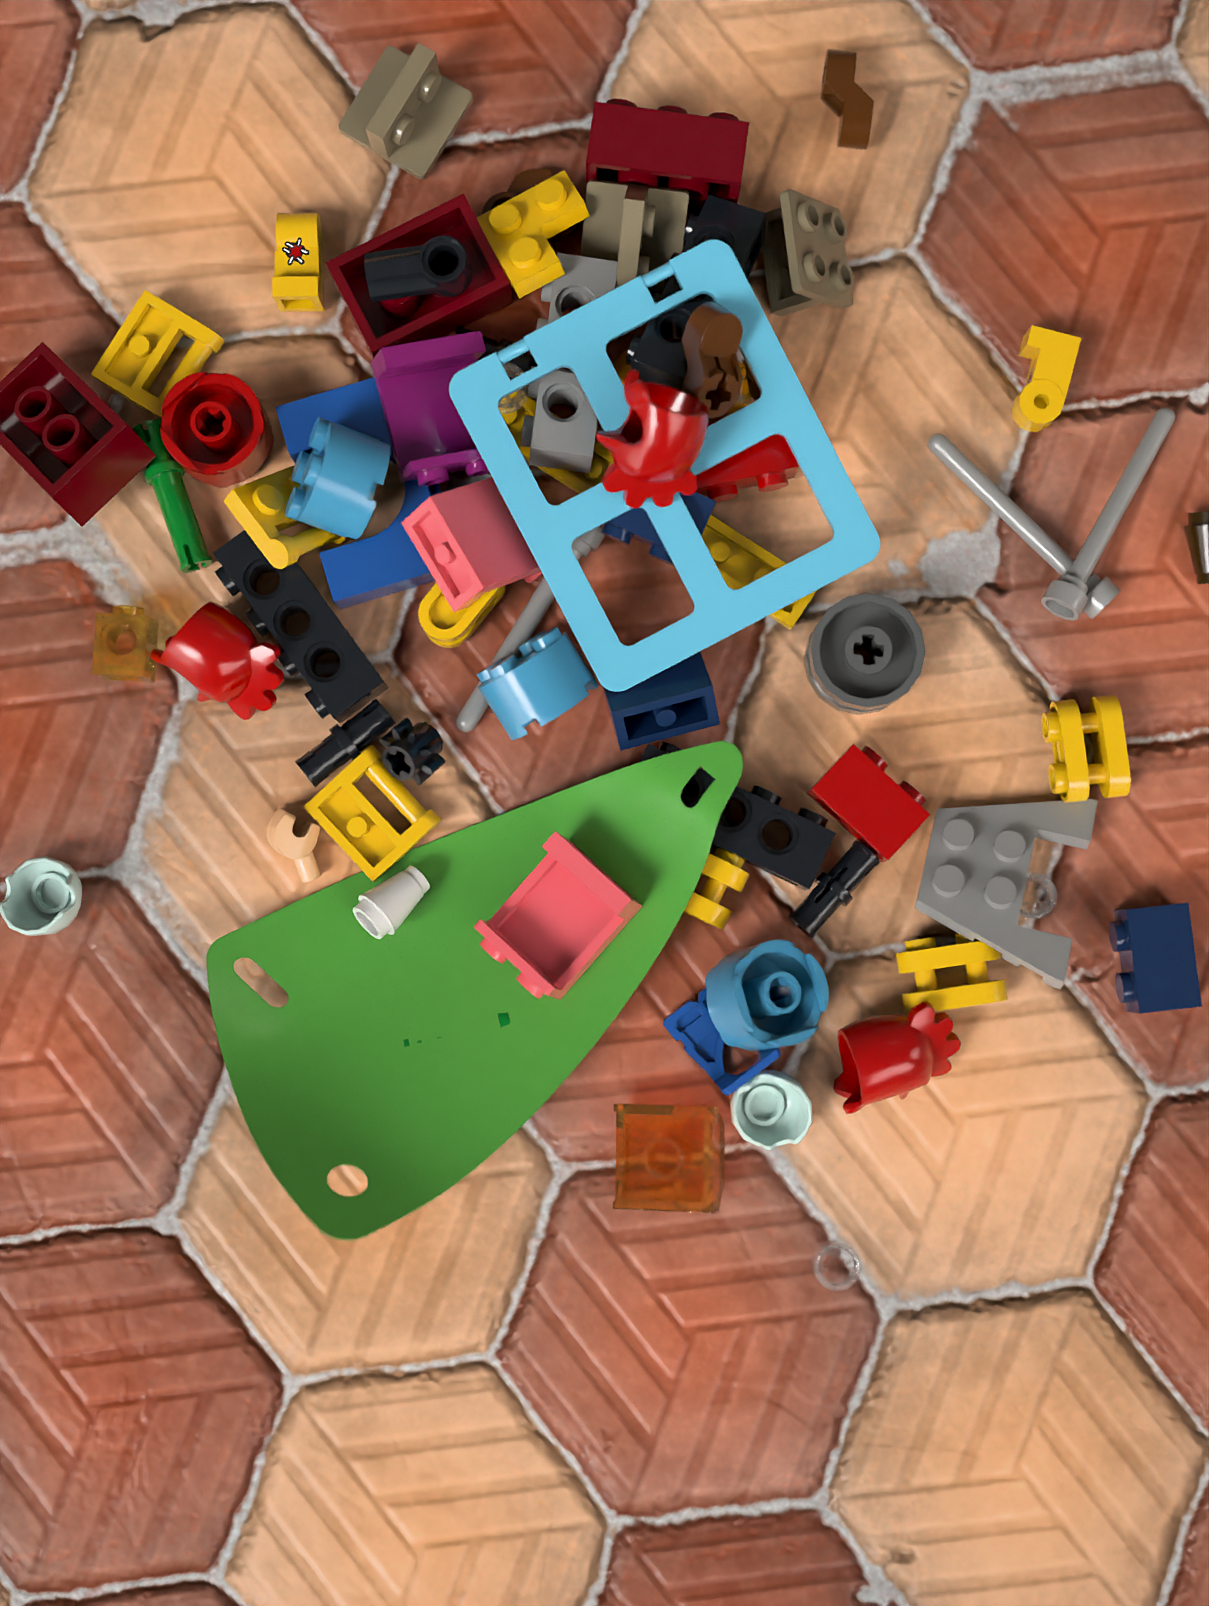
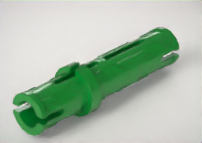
[132,419,213,573]

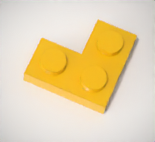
[477,170,590,299]

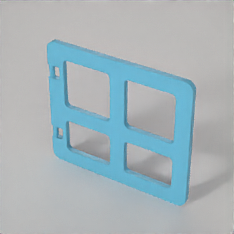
[449,240,880,692]

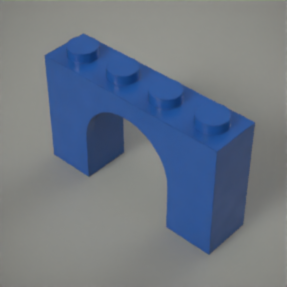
[275,377,441,610]

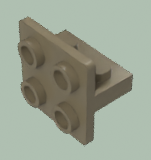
[339,43,473,180]
[580,179,689,292]
[762,189,854,317]

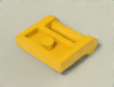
[91,290,225,419]
[224,465,352,569]
[303,745,442,882]

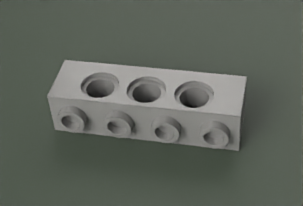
[521,253,618,473]

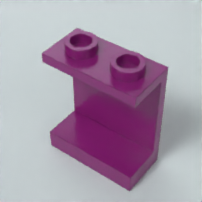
[371,331,490,487]

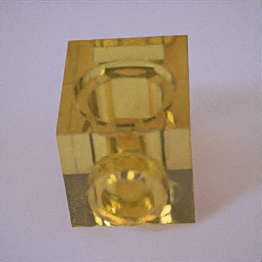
[92,605,159,683]

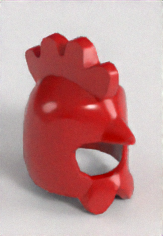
[596,369,709,508]
[150,601,284,720]
[833,1002,961,1114]

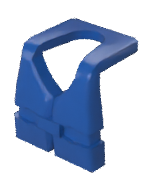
[663,986,781,1095]

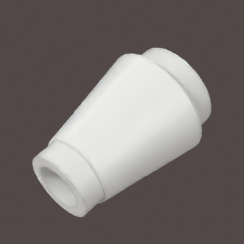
[353,865,430,939]

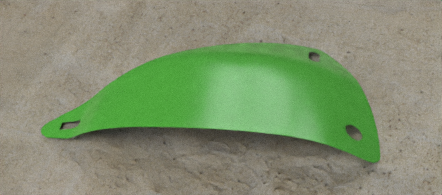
[206,741,743,1241]

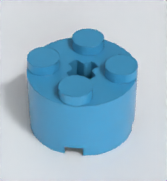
[285,417,390,540]
[476,627,599,740]
[705,940,829,1051]

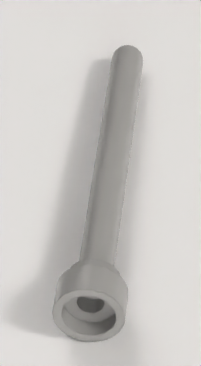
[1041,407,1175,621]
[928,434,1121,620]
[456,527,605,732]

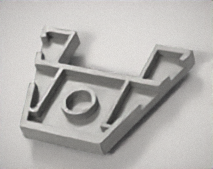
[915,799,1098,989]

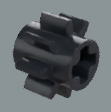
[380,717,445,785]

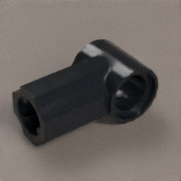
[364,236,472,302]

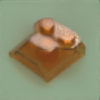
[613,1103,725,1214]

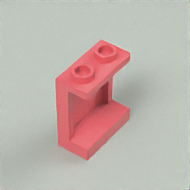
[401,477,543,612]
[473,831,642,1000]

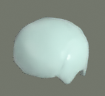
[0,856,82,936]
[730,1070,813,1150]

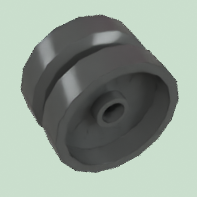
[804,593,926,715]

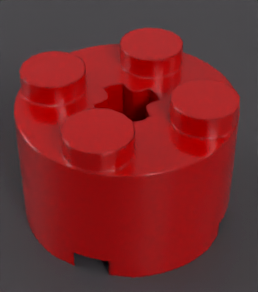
[160,372,274,488]

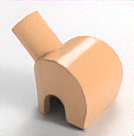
[266,809,321,883]

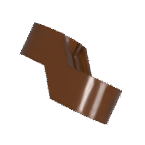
[820,49,874,150]
[682,302,743,418]

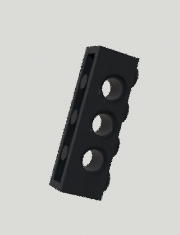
[626,195,766,390]
[213,530,389,723]
[640,741,836,890]

